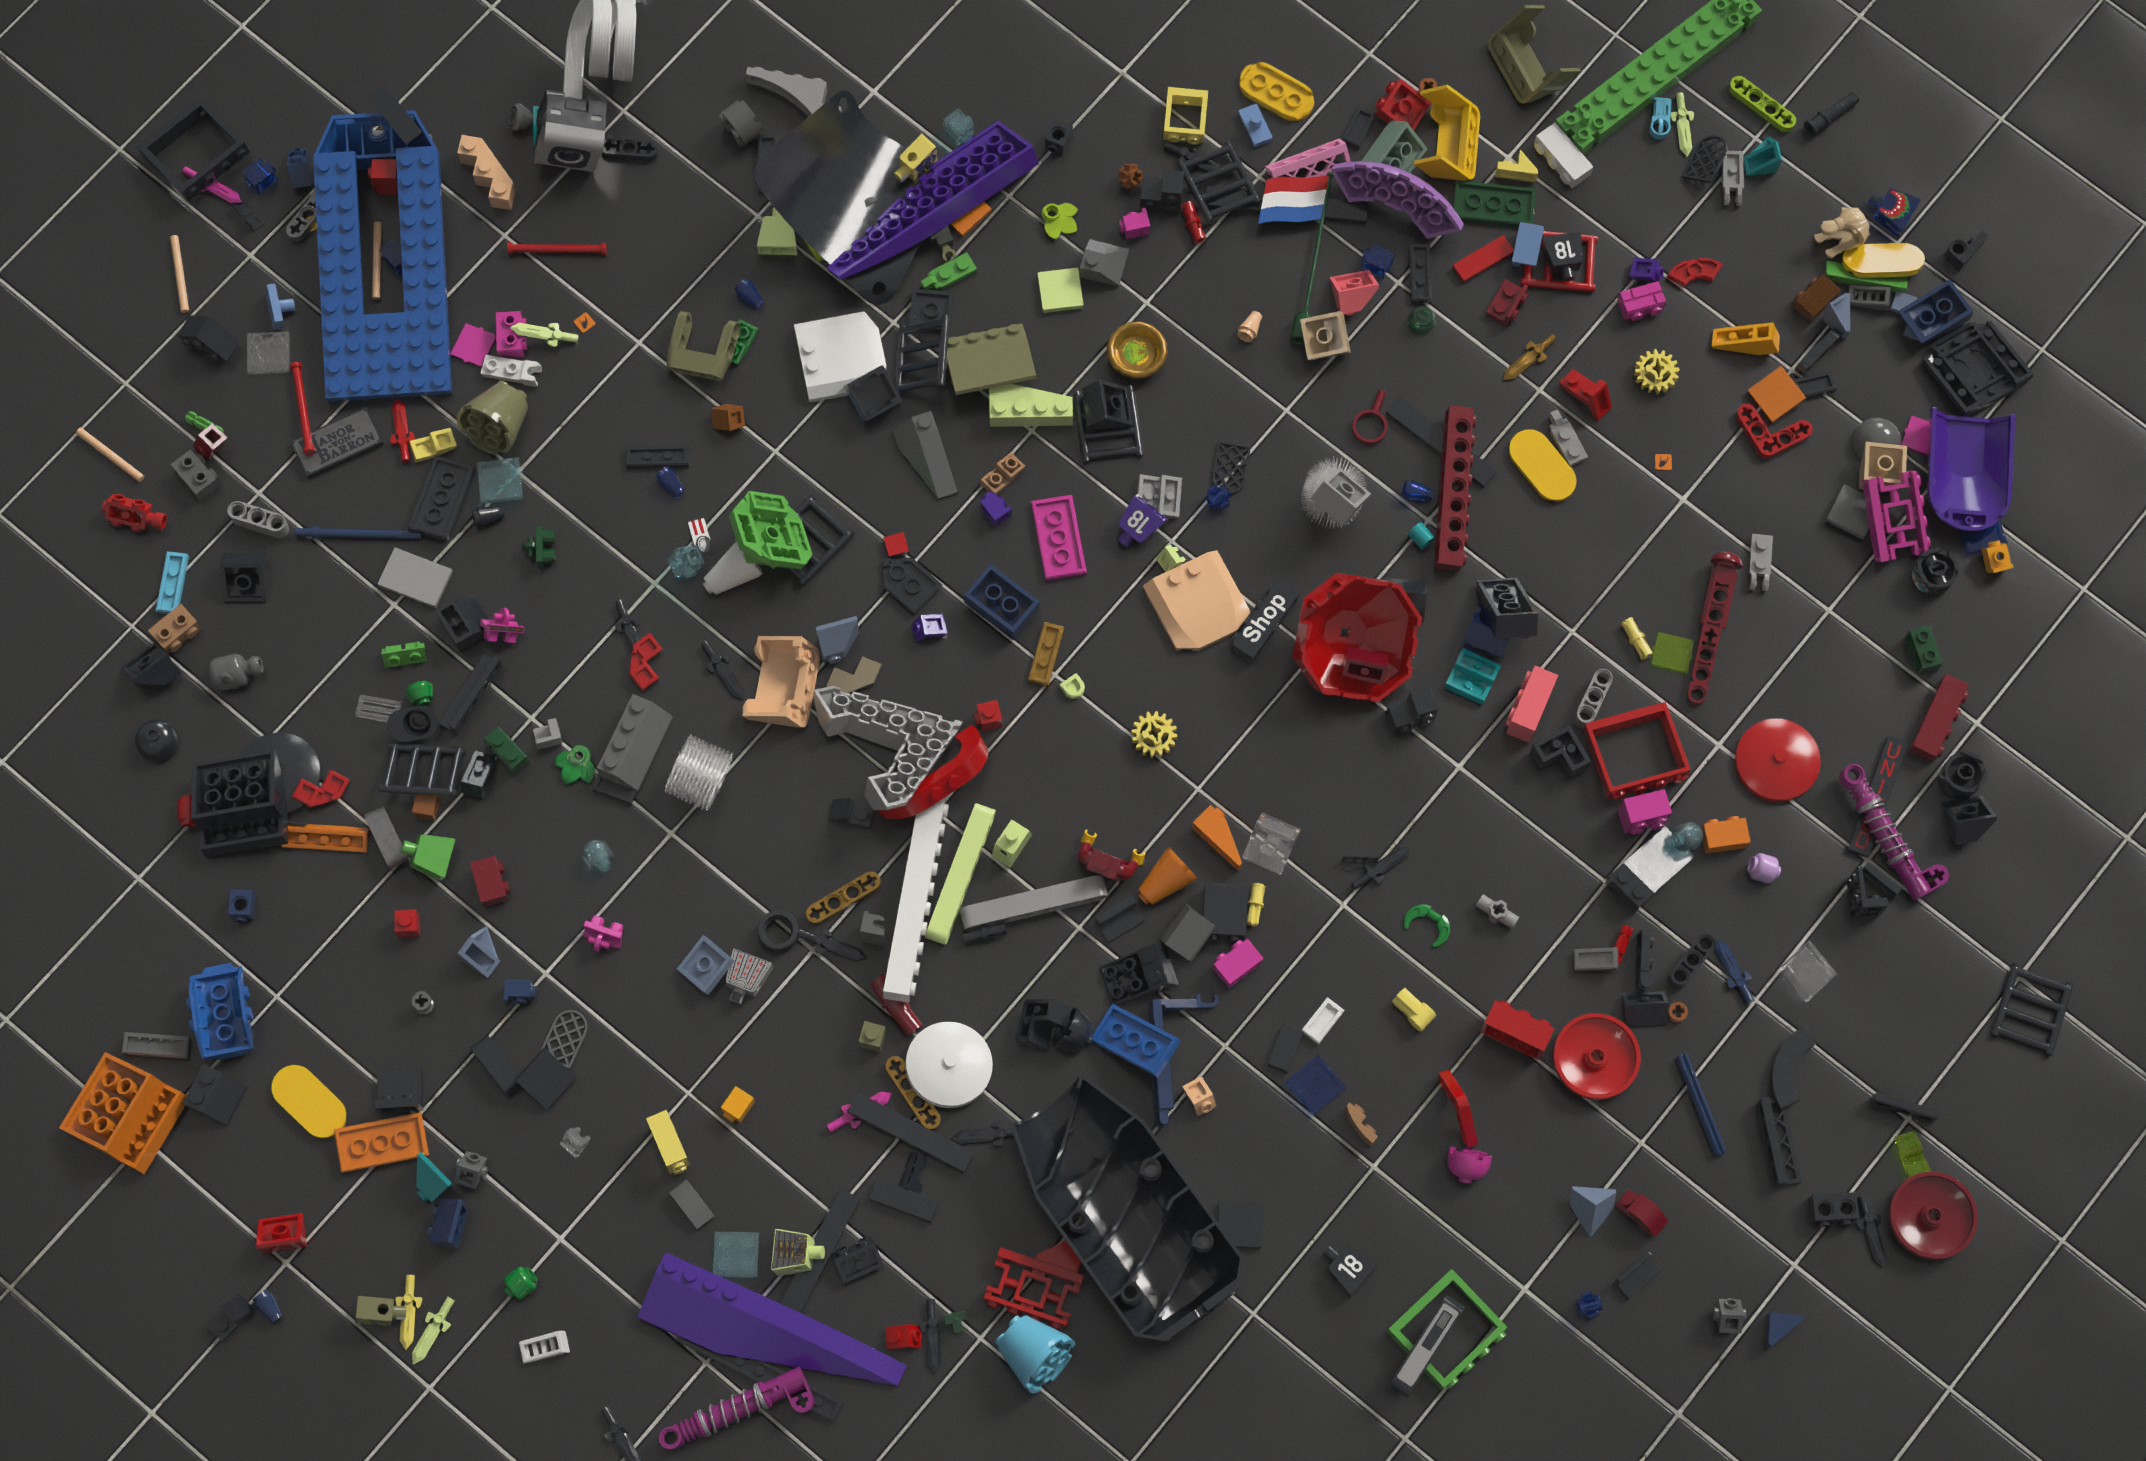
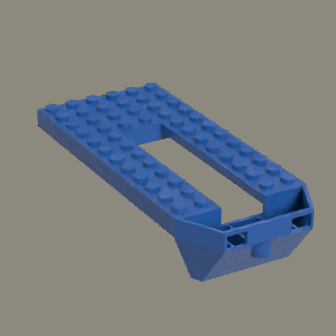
[313,110,453,402]

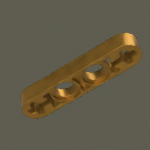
[806,871,881,925]
[886,1056,941,1131]

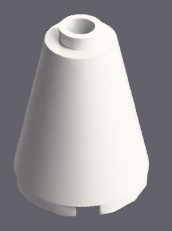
[703,542,763,595]

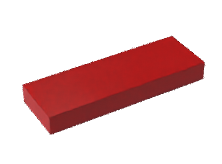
[1452,235,1514,283]

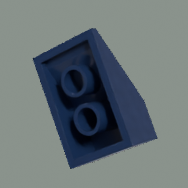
[1898,279,1974,345]

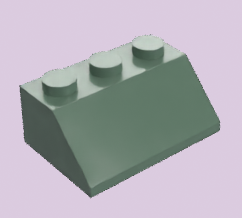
[1362,120,1428,173]

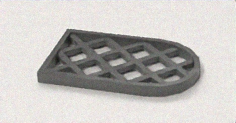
[540,1010,588,1069]

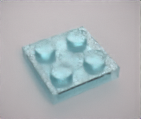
[477,457,523,504]
[713,1232,759,1278]

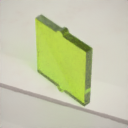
[1651,632,1694,674]

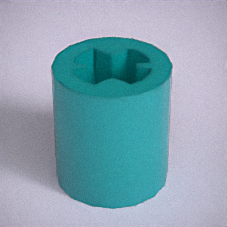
[1407,522,1435,550]

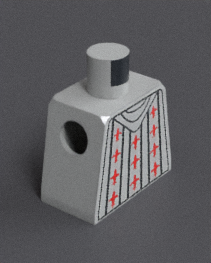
[726,949,773,1004]

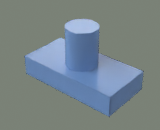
[1238,104,1273,148]
[265,284,295,330]

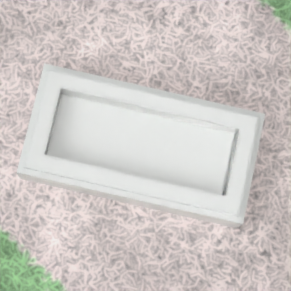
[1301,997,1345,1045]

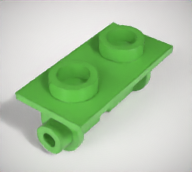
[381,641,427,668]

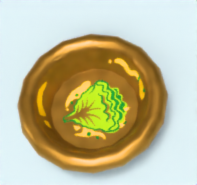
[1106,321,1168,379]

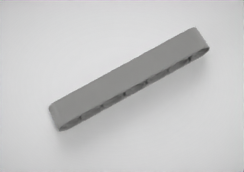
[959,875,1108,931]

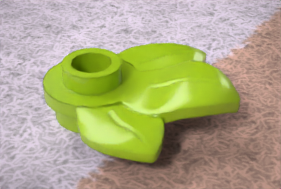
[1042,203,1078,240]

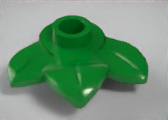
[554,745,595,785]

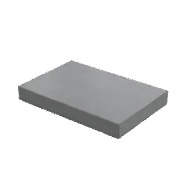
[378,548,453,608]

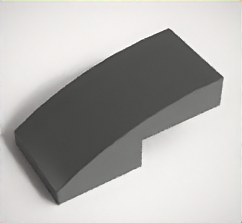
[669,1179,714,1229]

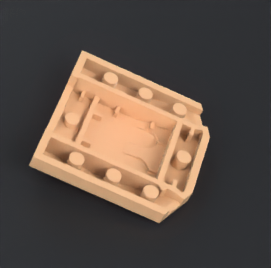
[1143,550,1251,651]

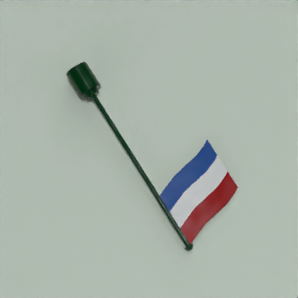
[1258,172,1334,345]

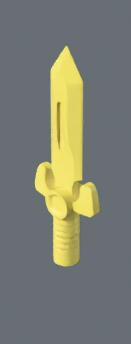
[396,1275,422,1350]

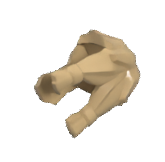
[1814,207,1870,259]

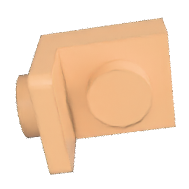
[1182,1076,1217,1116]

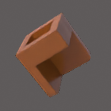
[711,404,745,431]

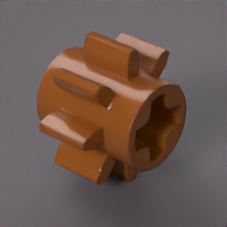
[1118,163,1143,189]

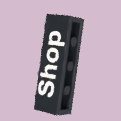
[1230,579,1300,664]

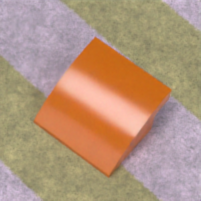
[59,1052,186,1174]

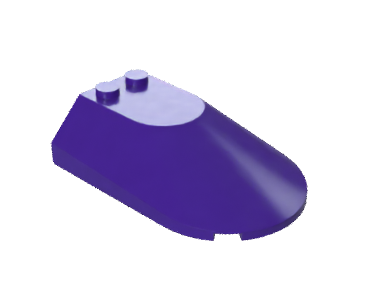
[1927,407,2015,531]

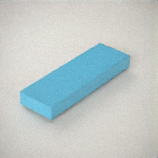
[156,551,189,614]

